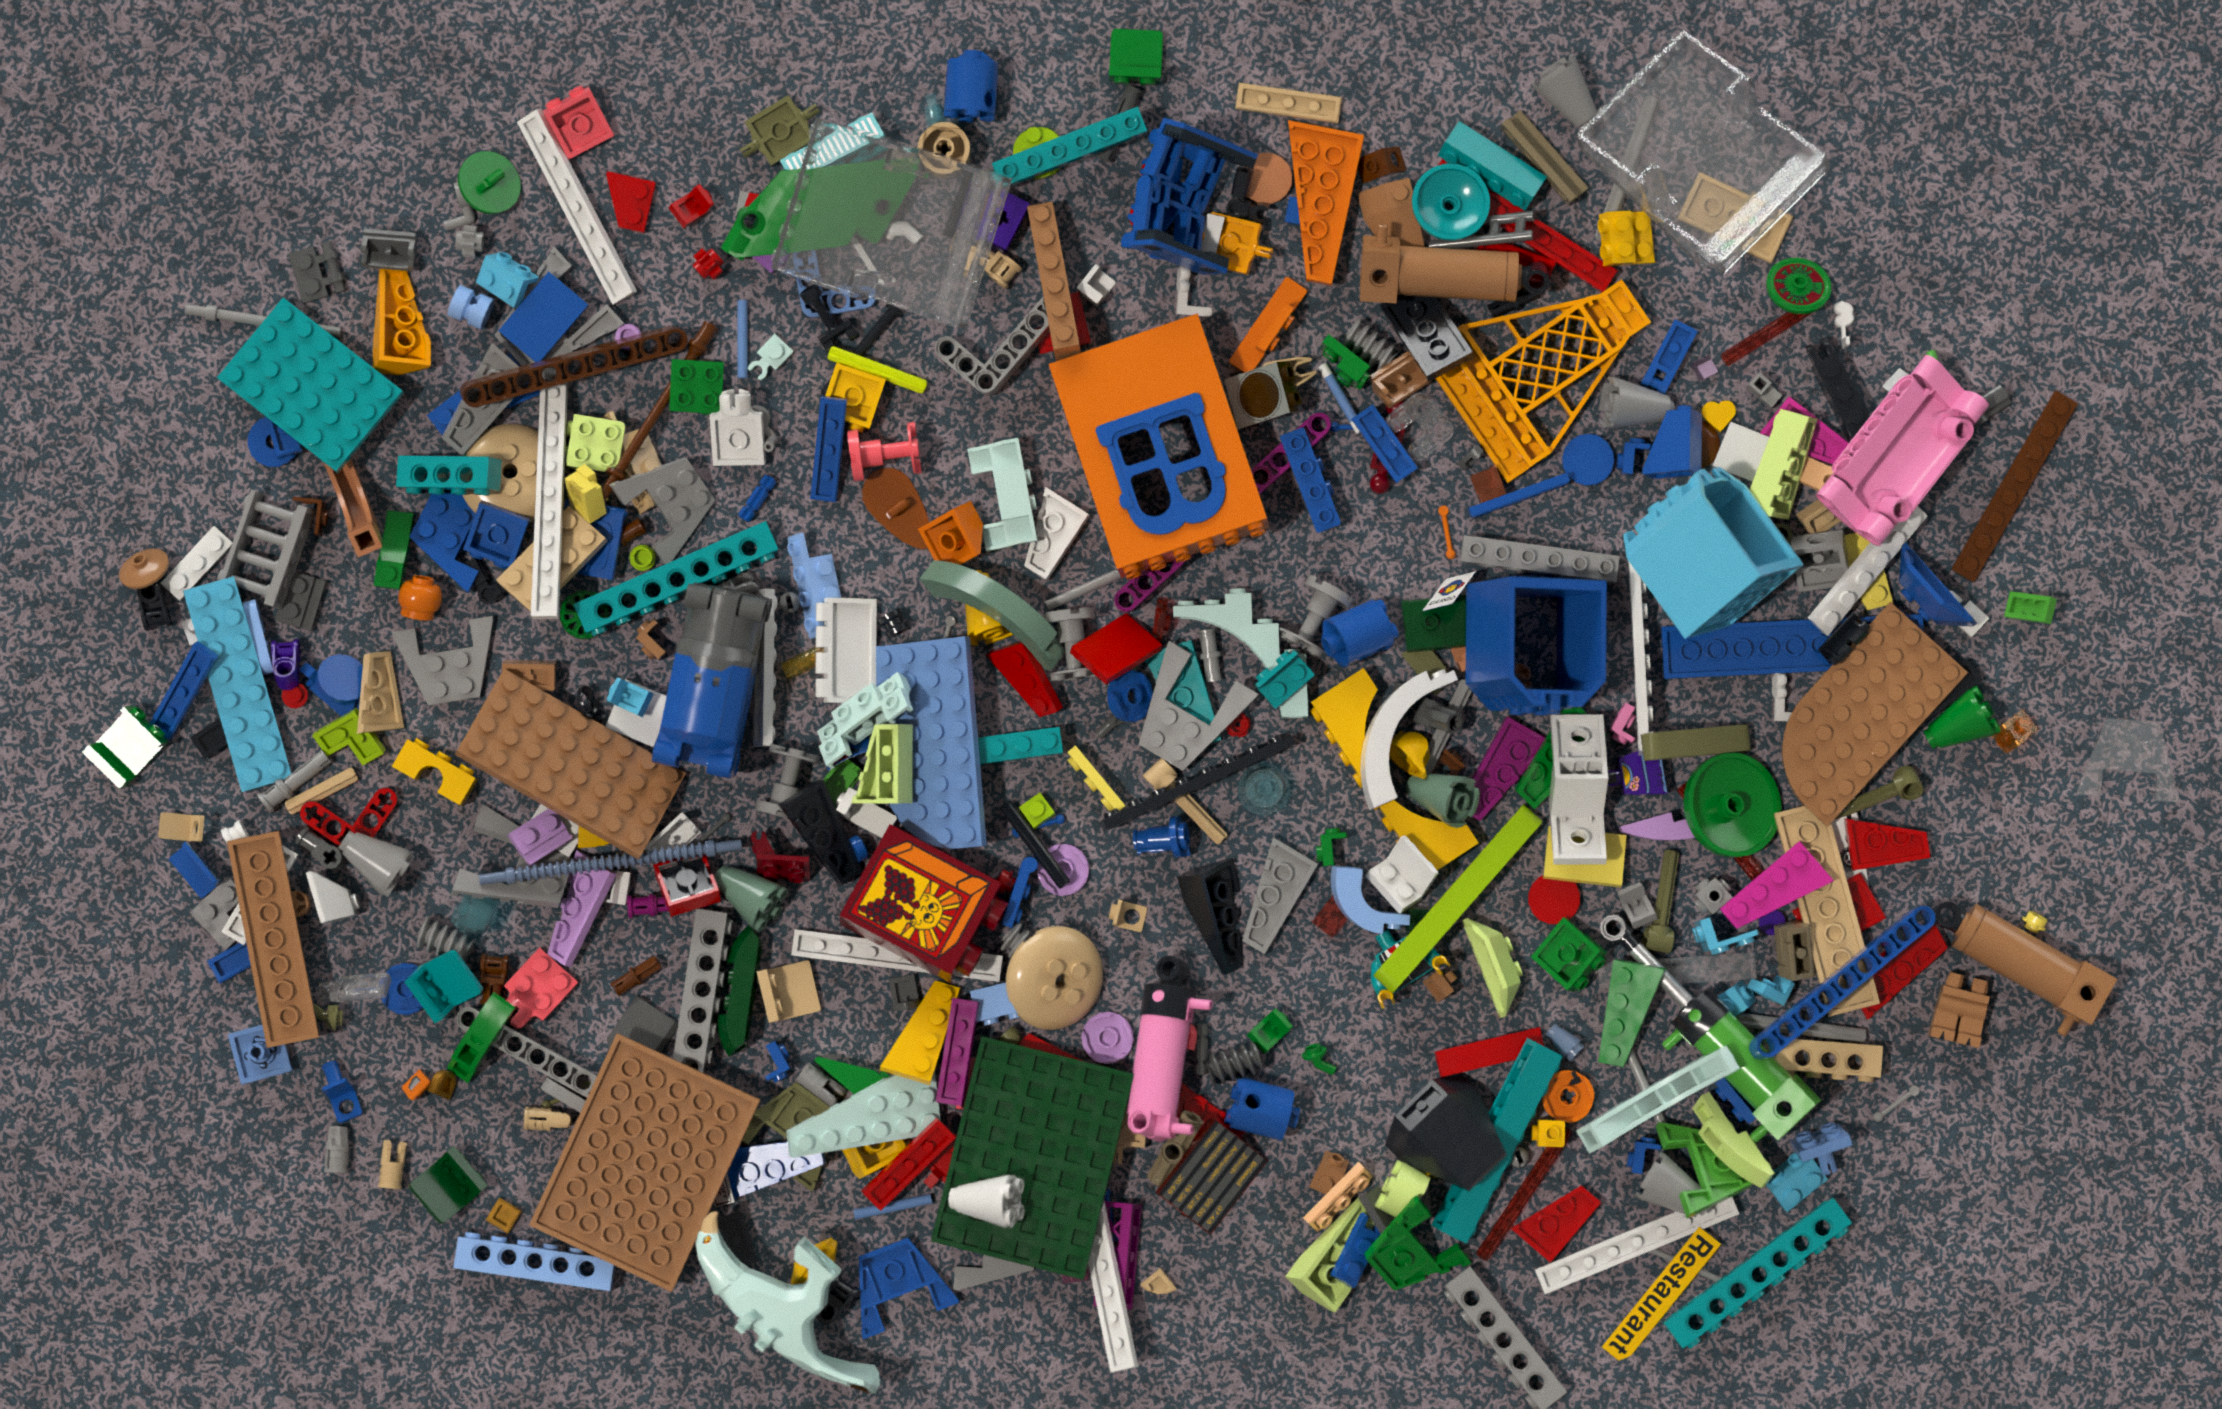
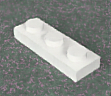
[161,526,233,601]

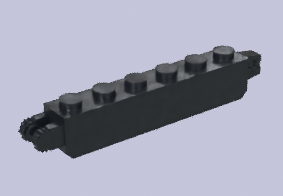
[1805,337,1870,443]

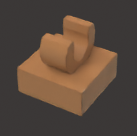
[1422,970,1457,1002]

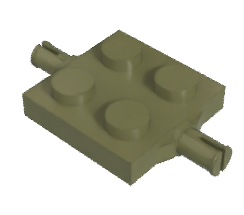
[740,95,821,167]

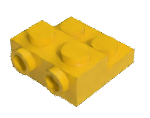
[1597,211,1655,266]
[825,363,886,433]

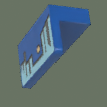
[169,841,222,899]

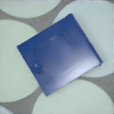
[564,499,628,580]

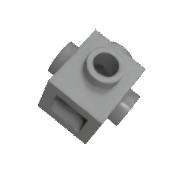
[1693,877,1732,915]

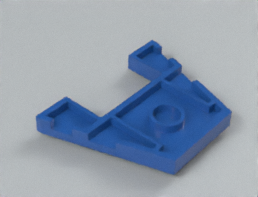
[409,492,479,594]
[859,1238,959,1339]

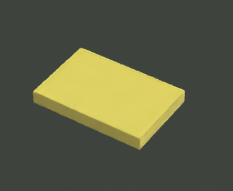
[1543,826,1627,888]

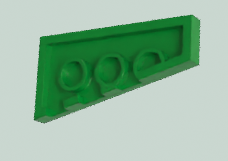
[1515,707,1607,810]
[1598,959,1667,1067]

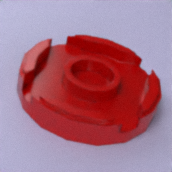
[1528,875,1580,924]

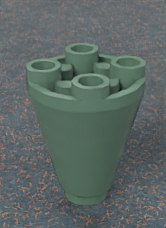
[714,865,789,932]

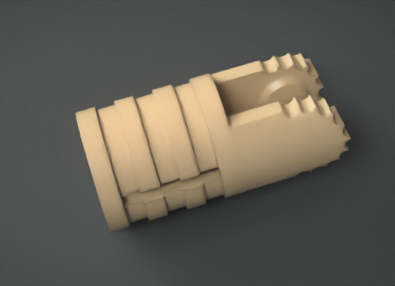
[524,1106,573,1131]
[378,1140,407,1190]

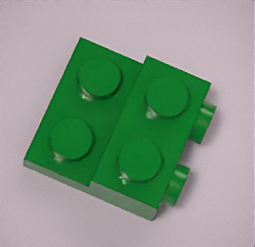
[1320,334,1370,390]
[1531,917,1607,992]

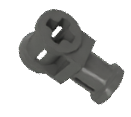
[294,825,346,870]

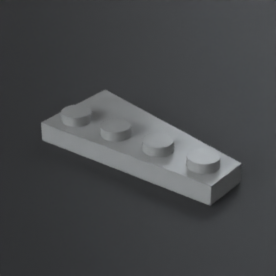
[442,343,530,455]
[1242,837,1318,954]

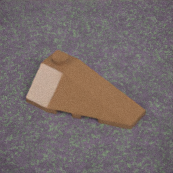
[1357,178,1425,247]

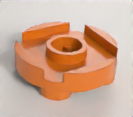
[1541,1070,1594,1123]

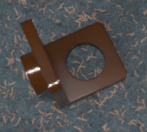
[1358,146,1407,183]
[292,497,328,537]
[1432,749,1465,776]

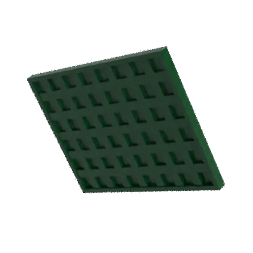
[931,1036,1134,1280]

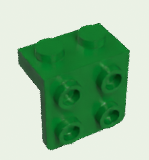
[1109,29,1163,86]

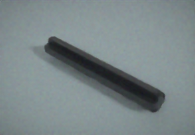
[1000,800,1070,889]

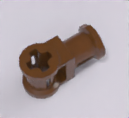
[479,953,509,1004]

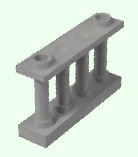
[217,489,316,610]

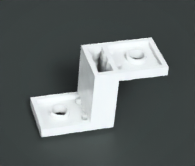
[1549,714,1608,864]

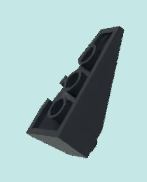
[1177,858,1243,975]

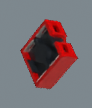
[653,855,721,917]

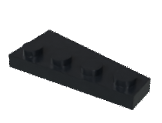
[778,780,863,885]

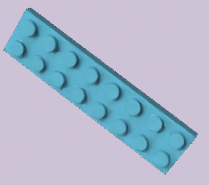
[183,576,291,792]

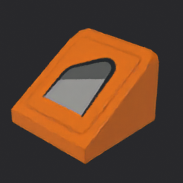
[402,1069,431,1100]

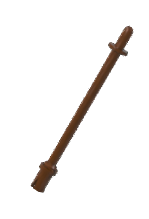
[602,321,718,499]

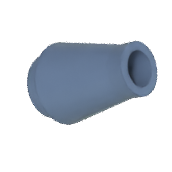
[1546,1024,1585,1062]

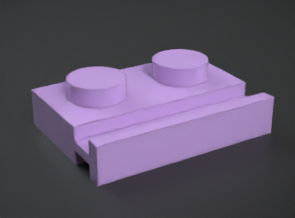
[507,808,573,867]

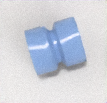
[447,285,495,330]

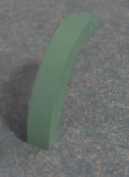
[919,560,1065,670]

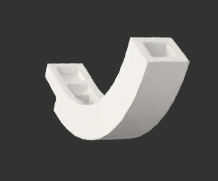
[1360,669,1458,810]

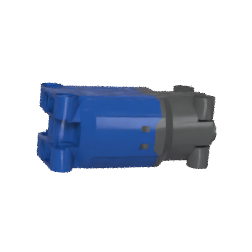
[652,582,772,779]

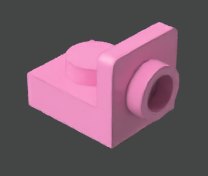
[1608,703,1636,745]

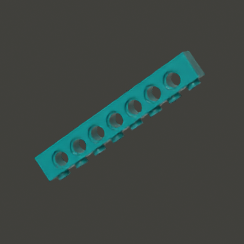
[573,521,779,637]
[1662,1197,1852,1349]

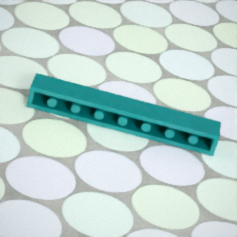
[1431,1038,1562,1244]

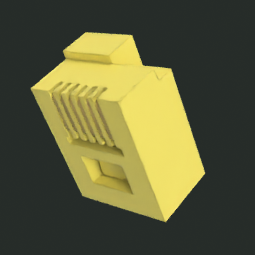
[564,464,609,523]

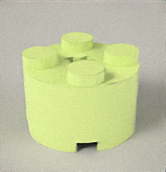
[1374,1159,1431,1217]

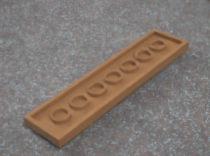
[227,831,320,1048]

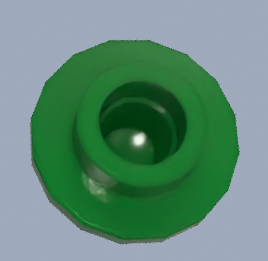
[1301,1043,1336,1075]

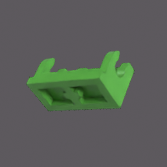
[823,759,863,808]

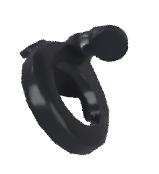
[577,685,606,724]

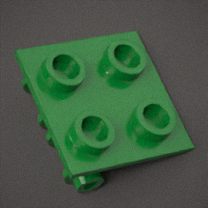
[669,359,724,415]

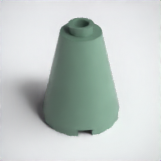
[1406,773,1480,828]

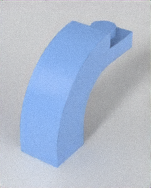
[1331,865,1410,934]

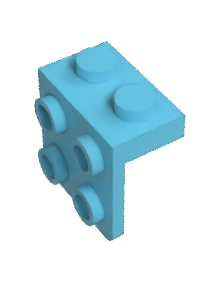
[1692,917,1759,955]

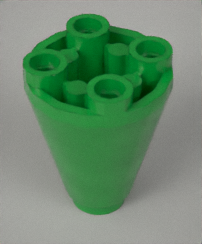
[1924,685,2002,749]

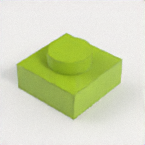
[1019,792,1056,830]

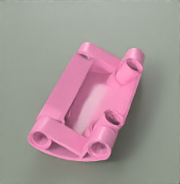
[1816,355,1989,546]

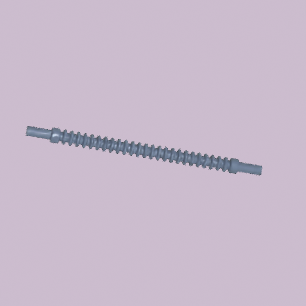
[479,839,742,885]

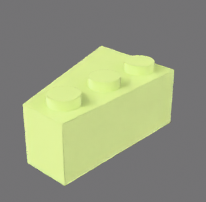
[851,724,913,803]

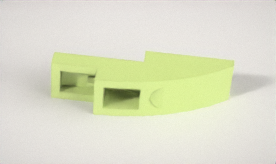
[1692,1092,1774,1188]

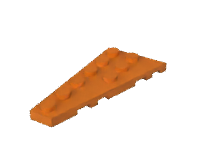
[1288,120,1364,286]

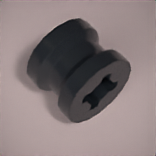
[878,608,910,639]

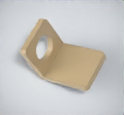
[158,812,204,842]
[1109,899,1147,932]

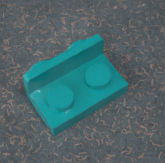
[1255,650,1315,709]

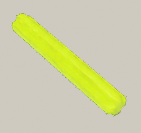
[827,346,927,394]

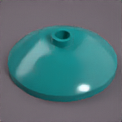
[1412,163,1490,241]

